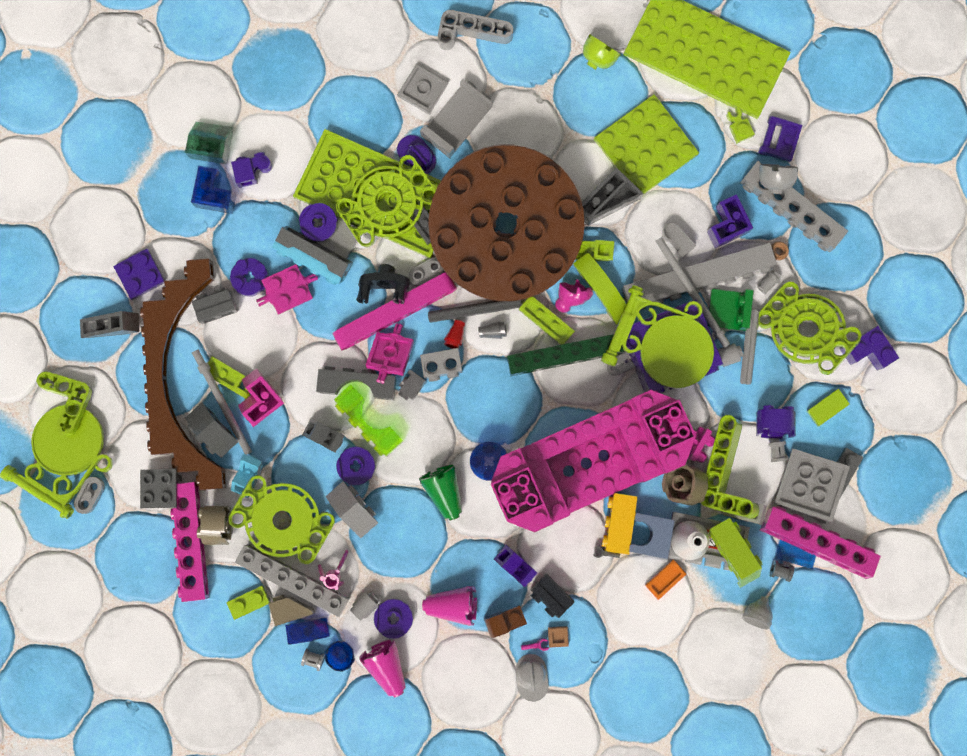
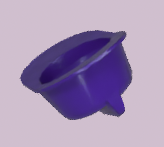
[397,135,436,174]

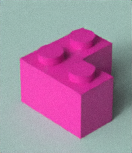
[238,368,284,427]

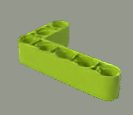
[701,415,759,519]

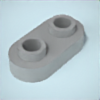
[409,258,444,287]
[74,477,104,514]

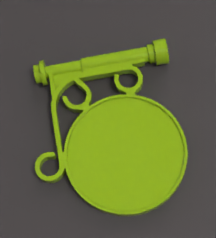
[601,285,714,388]
[0,405,113,519]

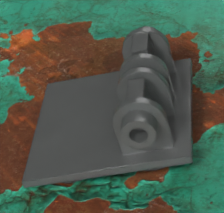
[140,469,182,508]

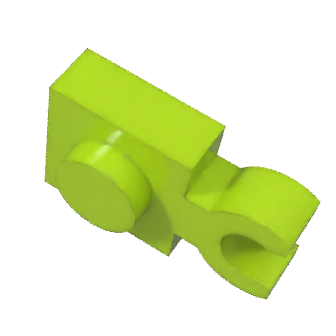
[726,107,755,144]

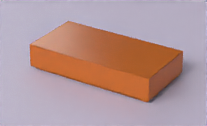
[645,559,687,600]

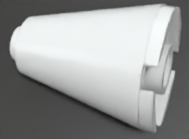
[671,521,710,560]

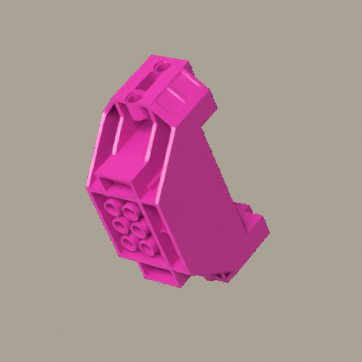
[490,390,696,532]

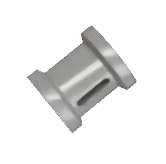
[768,441,788,462]
[301,648,325,671]

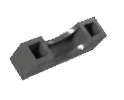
[316,366,396,401]

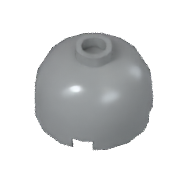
[759,164,798,194]

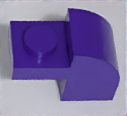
[494,545,537,588]

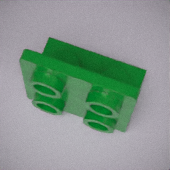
[707,289,754,331]

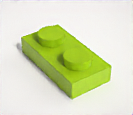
[226,585,271,620]

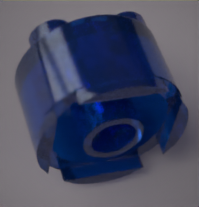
[470,442,507,481]

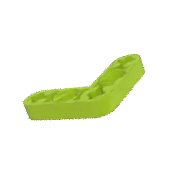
[36,372,92,437]

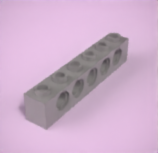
[740,161,848,252]
[235,544,350,617]

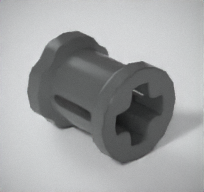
[769,560,795,582]

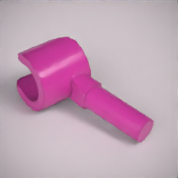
[521,638,549,651]

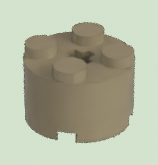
[662,465,708,505]
[197,506,233,545]

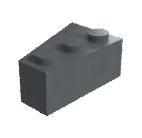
[582,168,644,226]

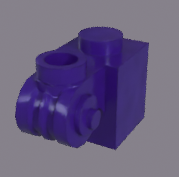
[231,152,272,188]

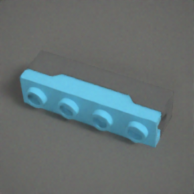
[272,226,353,285]

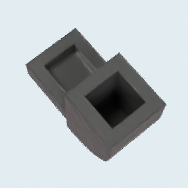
[302,418,345,453]

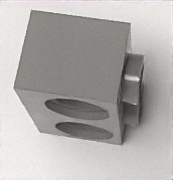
[420,348,462,382]

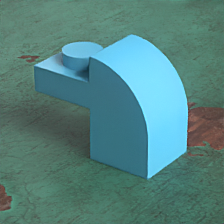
[231,454,263,498]

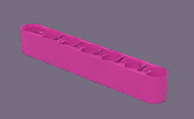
[332,272,457,351]

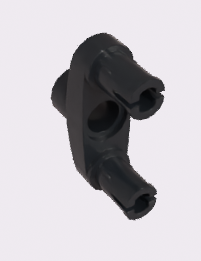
[356,264,410,304]

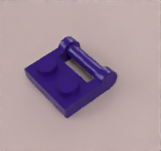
[758,116,802,162]

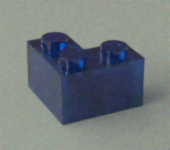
[191,166,236,214]

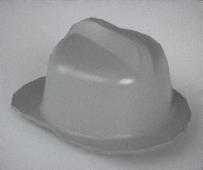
[516,654,548,702]

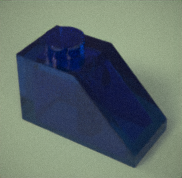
[285,617,330,645]

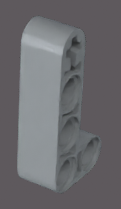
[438,10,513,50]

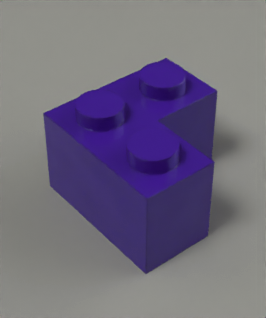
[707,194,753,249]
[840,326,900,370]

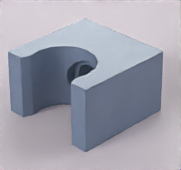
[629,513,675,559]

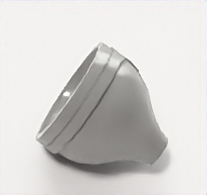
[742,596,773,630]

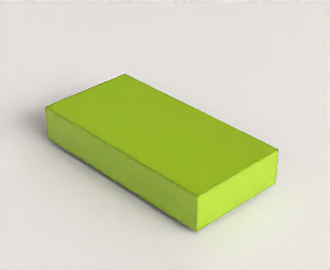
[806,389,850,427]

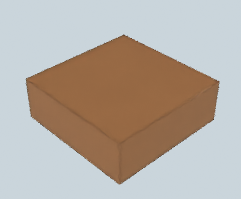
[548,626,569,648]

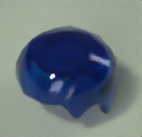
[324,641,355,672]

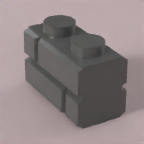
[192,287,238,324]

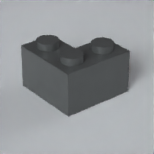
[185,403,238,458]

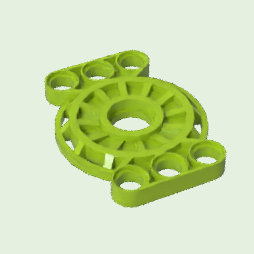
[336,155,436,247]
[758,282,861,375]
[228,475,335,564]

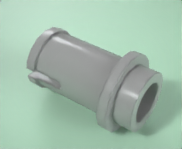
[757,270,781,295]

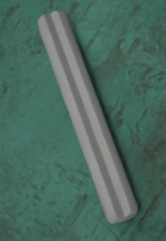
[740,309,759,385]

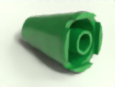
[419,464,462,521]

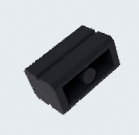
[530,573,575,618]

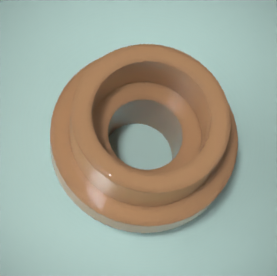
[771,241,789,261]

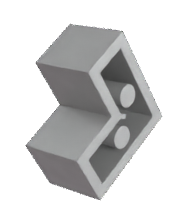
[325,482,378,538]

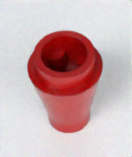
[444,320,465,349]

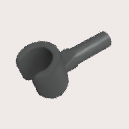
[593,546,620,558]

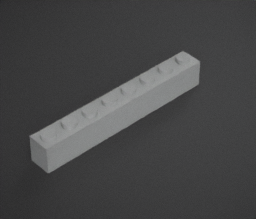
[622,243,777,310]

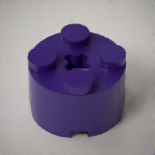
[756,405,796,439]

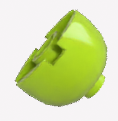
[583,34,621,70]

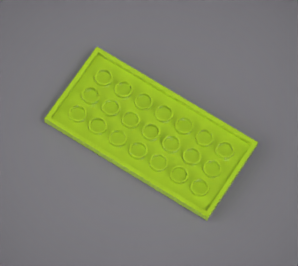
[623,0,791,119]
[293,129,441,259]

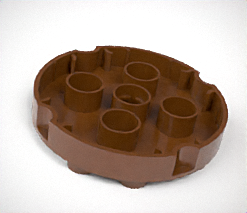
[429,144,584,301]

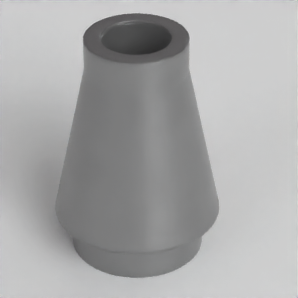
[478,320,507,339]

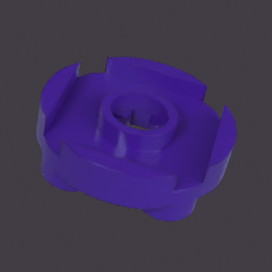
[299,203,338,242]
[230,258,269,297]
[336,447,376,485]
[374,599,413,639]

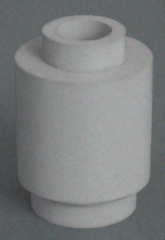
[717,343,743,367]
[350,591,379,621]

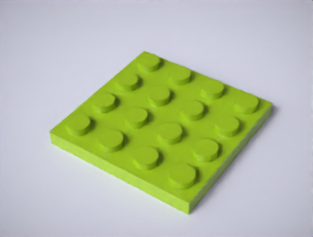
[594,94,699,195]

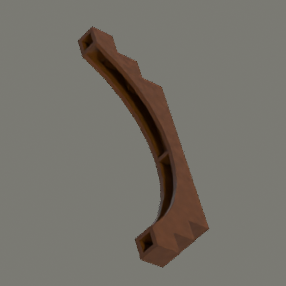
[140,259,227,490]

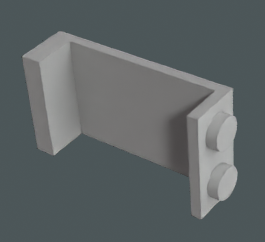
[420,79,492,158]

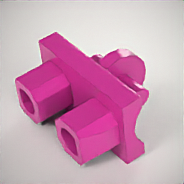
[688,426,715,463]

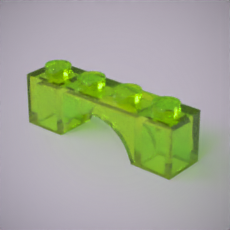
[334,384,404,457]

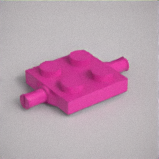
[256,264,318,315]
[366,323,414,384]

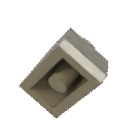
[268,594,315,626]

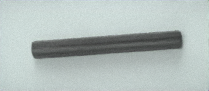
[428,300,521,323]

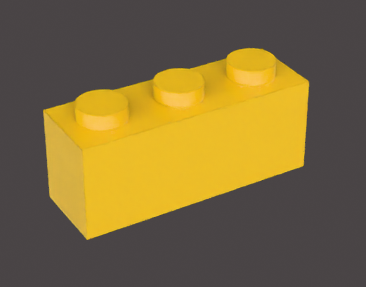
[602,493,637,555]

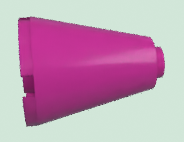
[422,586,477,626]
[359,640,406,698]

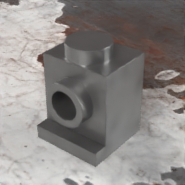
[398,370,426,401]

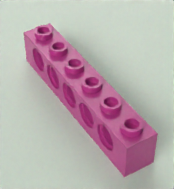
[170,482,209,602]
[760,506,881,579]

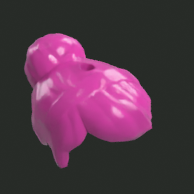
[555,279,593,313]

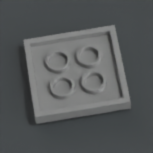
[775,449,850,523]

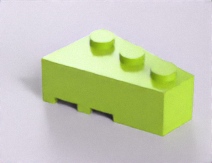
[709,518,763,588]

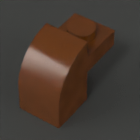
[483,605,527,638]

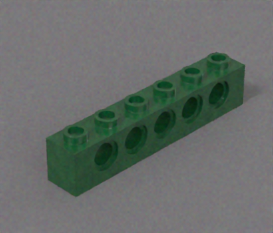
[507,334,625,377]

